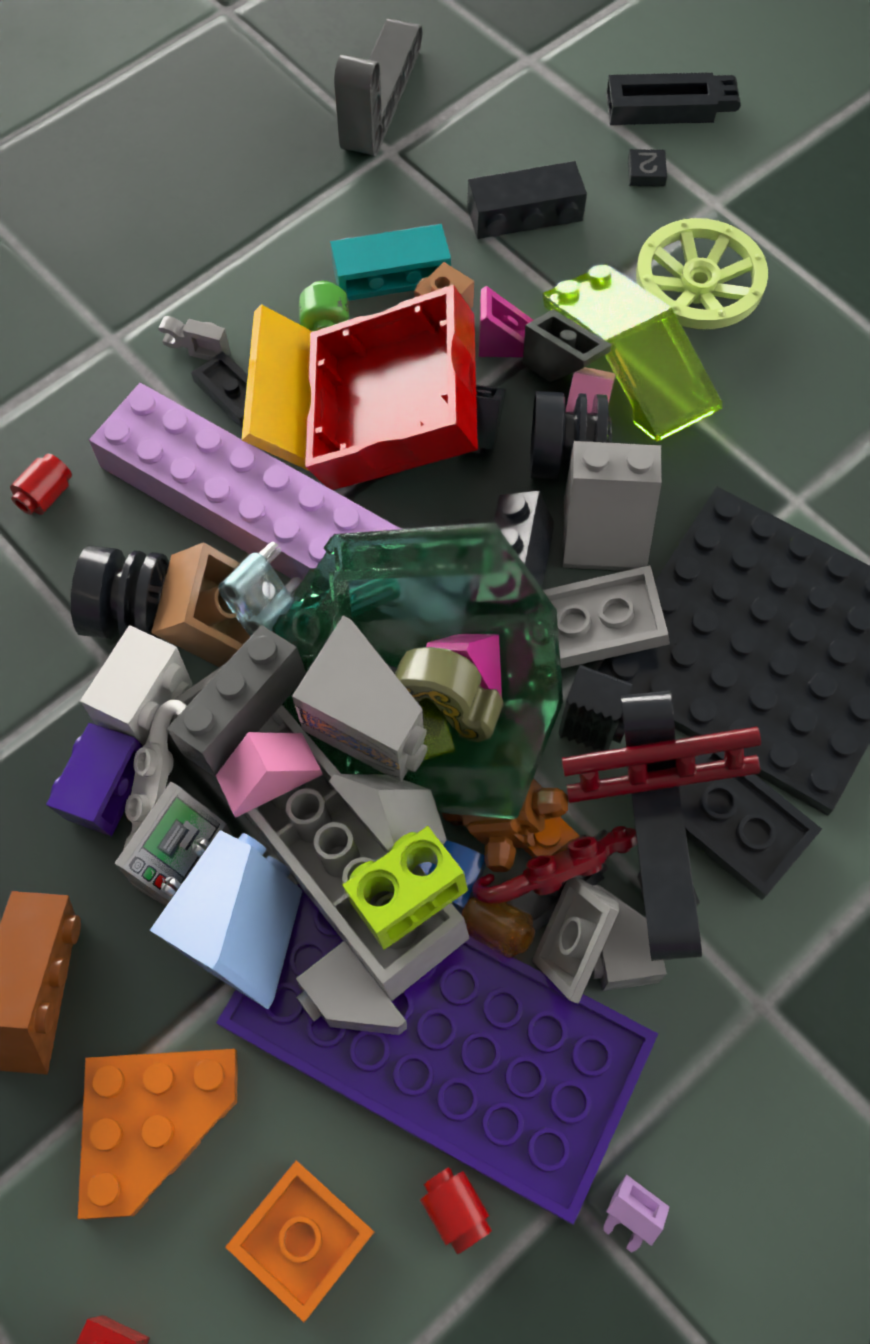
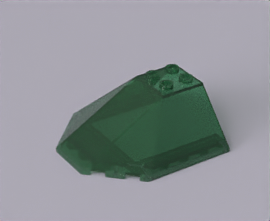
[272,522,563,819]

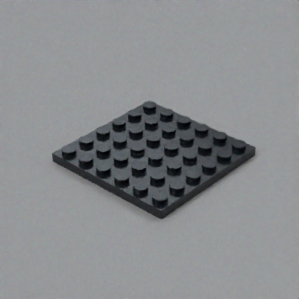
[597,486,870,816]

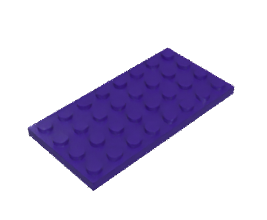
[216,883,658,1225]

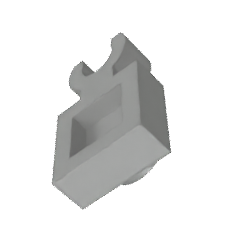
[158,316,231,361]

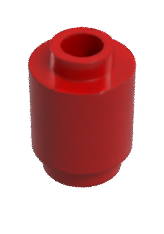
[10,454,72,515]
[420,1167,492,1255]

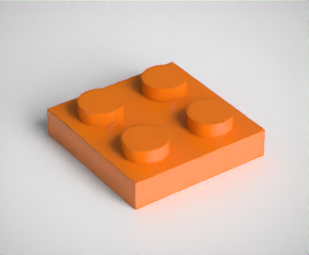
[225,1160,375,1322]

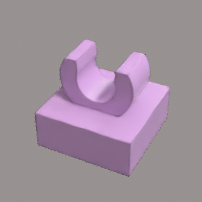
[603,1174,669,1252]

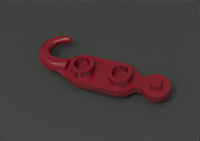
[472,826,638,904]

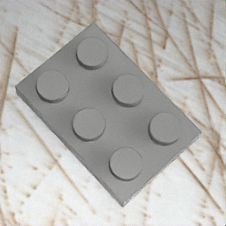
[530,565,670,673]

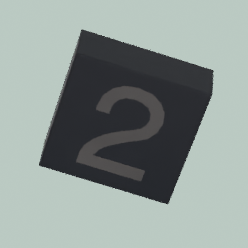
[628,149,667,186]

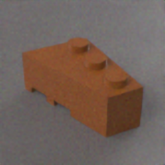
[0,891,81,1075]

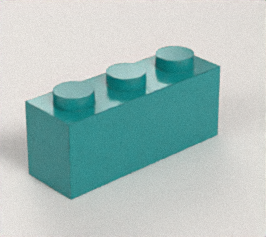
[330,224,451,301]

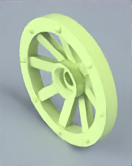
[636,218,768,329]

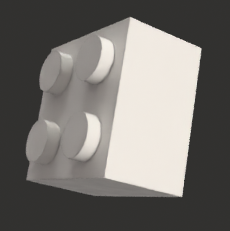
[80,625,192,746]

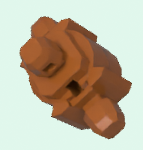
[442,744,569,872]

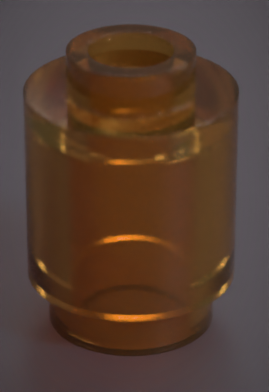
[462,896,535,958]

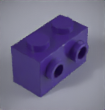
[46,723,143,837]

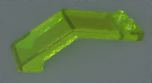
[542,264,723,442]

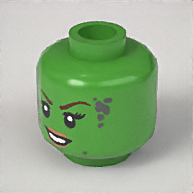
[299,280,349,332]

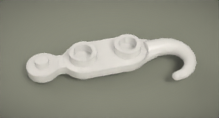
[124,700,187,849]

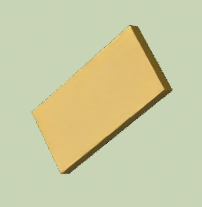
[241,304,313,471]

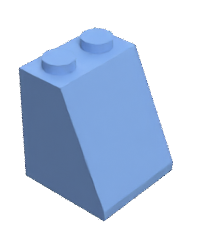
[150,830,302,1009]

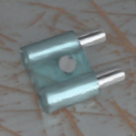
[218,542,305,636]

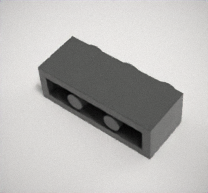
[167,625,306,778]

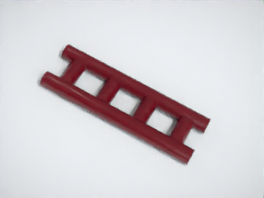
[562,726,761,803]

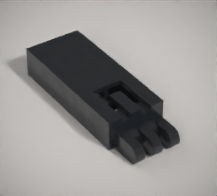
[606,72,741,125]

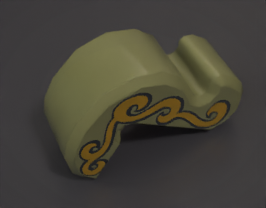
[395,647,504,742]

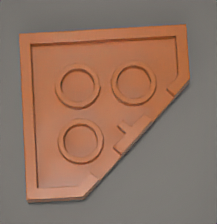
[78,1049,238,1220]

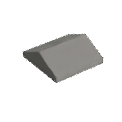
[329,774,447,851]
[532,876,619,1004]

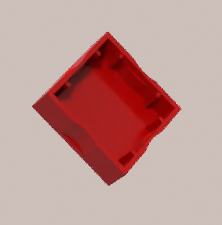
[305,285,478,490]

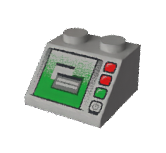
[115,782,232,906]

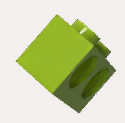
[342,826,468,950]

